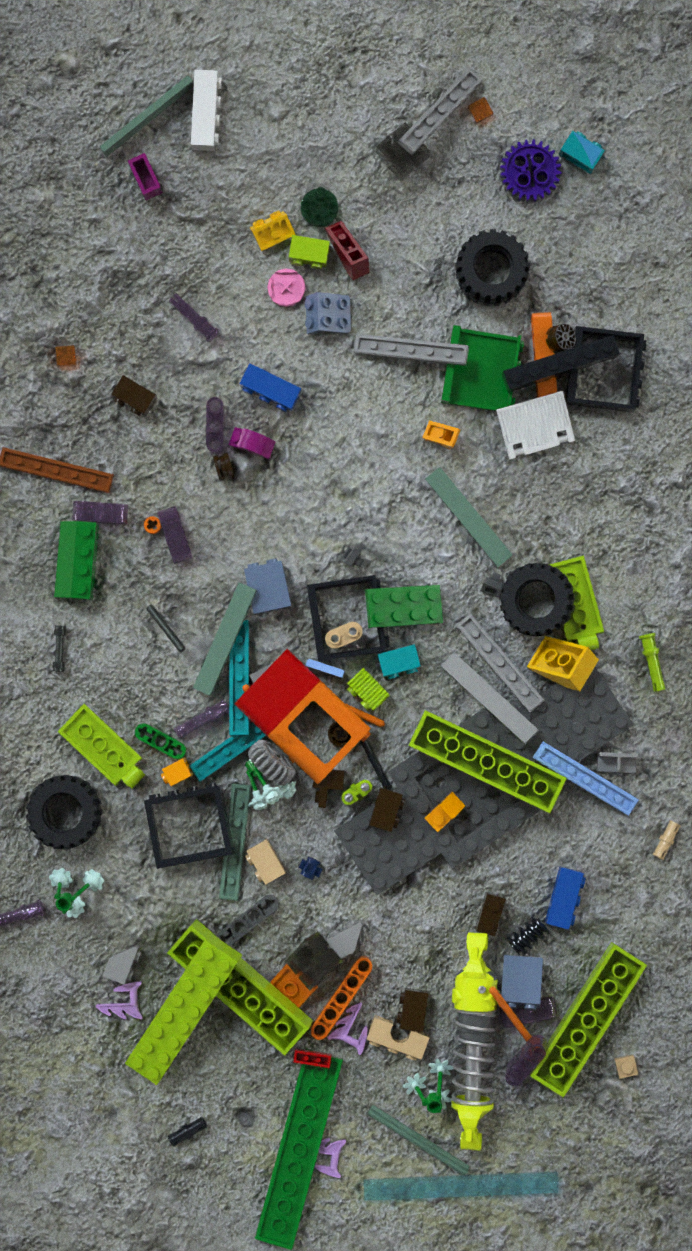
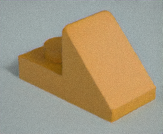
[422,420,461,450]
[424,792,466,832]

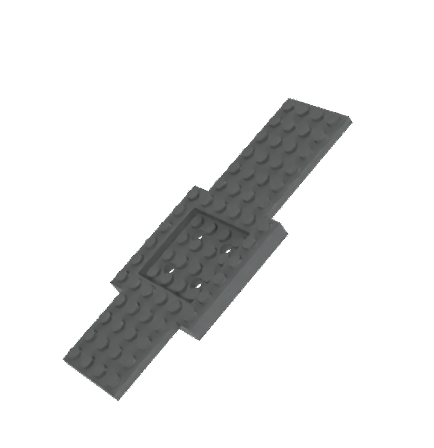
[334,667,634,895]

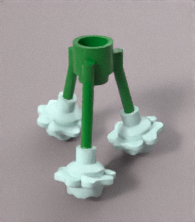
[245,760,297,811]
[49,868,104,918]

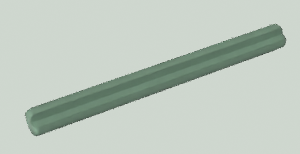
[368,1105,469,1175]

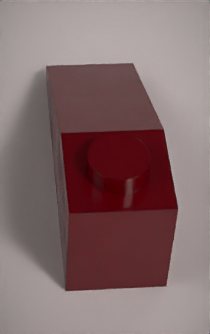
[325,221,370,280]

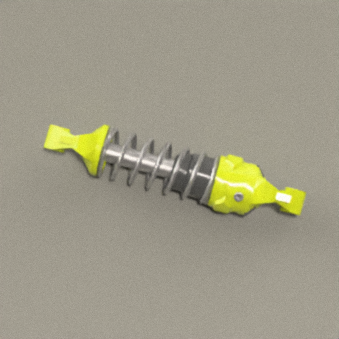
[451,932,500,1151]

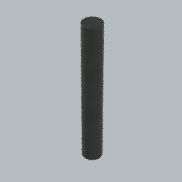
[146,604,186,653]

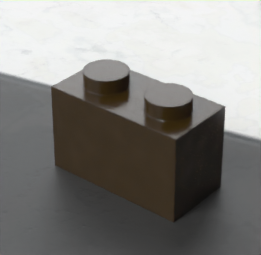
[111,375,158,417]
[369,787,405,832]
[475,892,506,936]
[396,988,428,1032]

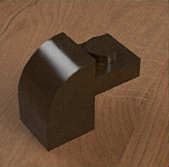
[312,769,345,808]

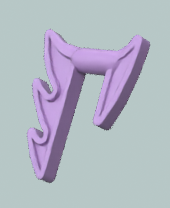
[96,981,143,1020]
[327,1002,368,1055]
[314,1137,346,1178]

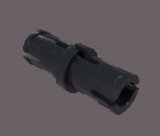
[168,1116,208,1147]

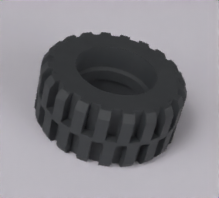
[456,229,530,306]
[499,563,575,637]
[26,775,103,849]

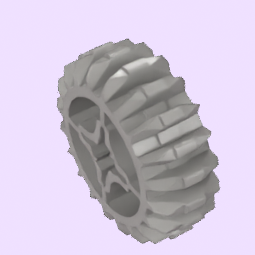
[248,739,296,786]

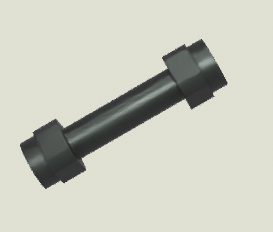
[52,625,66,672]

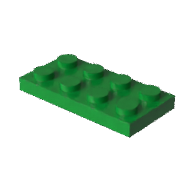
[365,585,443,628]

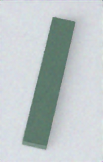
[100,75,194,157]
[425,467,512,567]
[193,582,257,696]
[219,783,251,901]

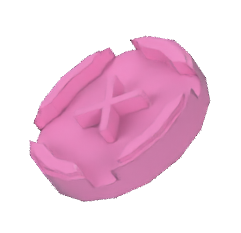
[267,268,305,307]

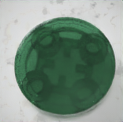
[301,187,339,227]

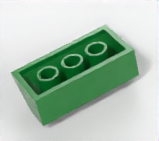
[54,521,99,601]

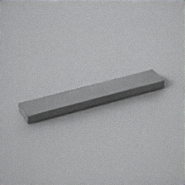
[398,68,483,155]
[354,334,469,366]
[456,613,545,713]
[441,653,539,745]

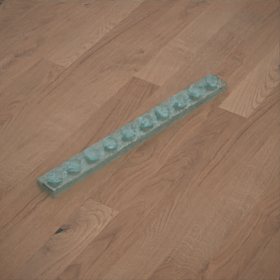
[364,1171,558,1201]

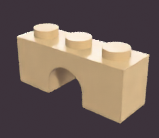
[367,1015,430,1061]

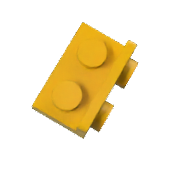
[250,211,296,251]

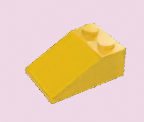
[527,636,599,691]

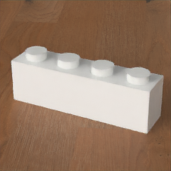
[191,70,222,151]

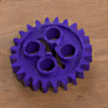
[500,139,562,202]

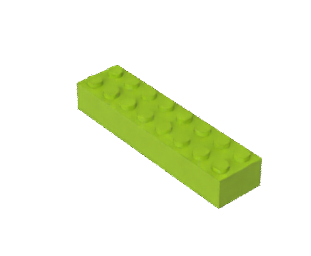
[408,710,567,813]
[167,919,313,1056]
[125,933,242,1085]
[529,942,647,1098]

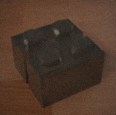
[376,122,430,181]
[285,931,343,991]

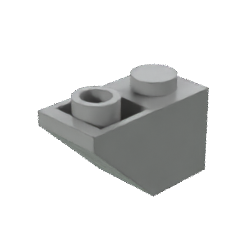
[326,919,362,961]
[103,945,141,984]

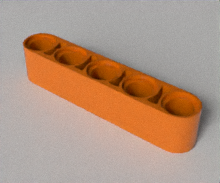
[531,312,557,398]
[311,956,372,1040]

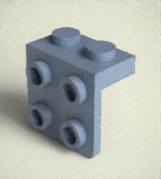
[305,292,351,335]

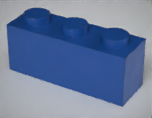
[239,363,302,412]
[545,866,586,930]

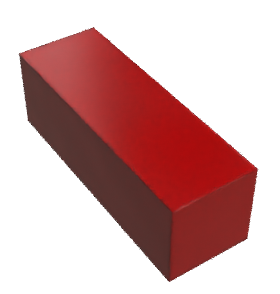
[293,1048,332,1068]

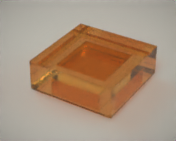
[468,97,493,124]
[55,345,77,367]

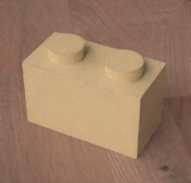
[245,839,286,885]

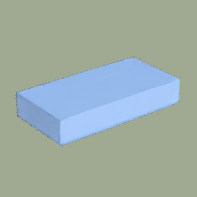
[306,659,344,678]

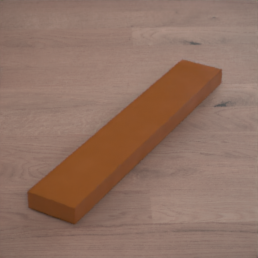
[0,447,114,493]

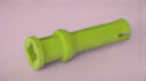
[639,632,666,692]

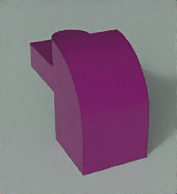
[228,427,276,459]

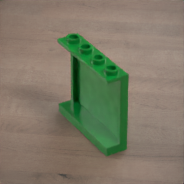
[441,325,524,412]

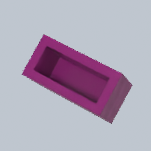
[128,153,163,201]

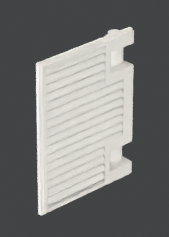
[496,391,575,459]

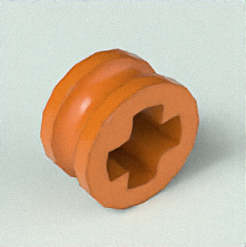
[144,516,162,534]

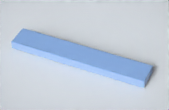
[533,741,639,816]

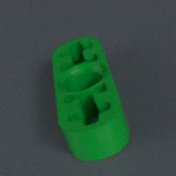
[135,723,187,759]

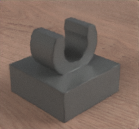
[340,545,364,567]
[480,572,503,597]

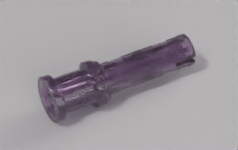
[169,293,220,342]
[174,698,229,739]
[0,899,45,926]

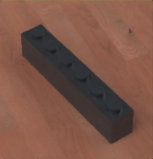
[502,335,620,393]

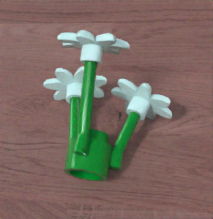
[403,1059,454,1113]

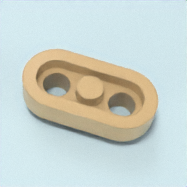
[325,622,362,649]

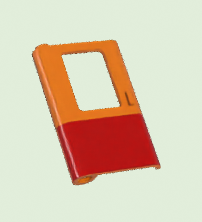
[234,648,371,784]

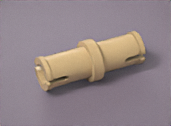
[652,820,681,860]

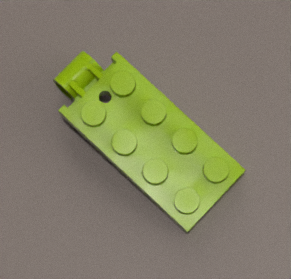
[549,555,604,651]
[58,703,145,789]

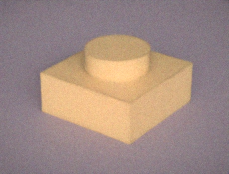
[614,1054,638,1079]

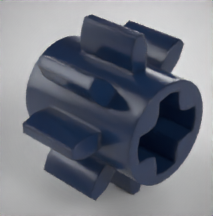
[298,856,323,880]

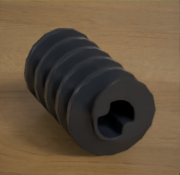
[507,917,550,956]

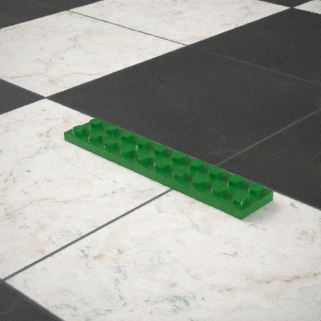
[255,1048,343,1250]

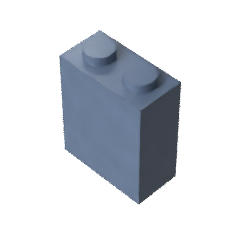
[244,558,292,615]
[501,955,543,1011]

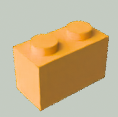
[161,758,194,786]

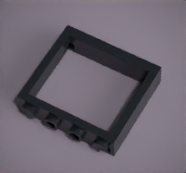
[565,326,647,412]
[307,575,390,662]
[144,782,235,869]

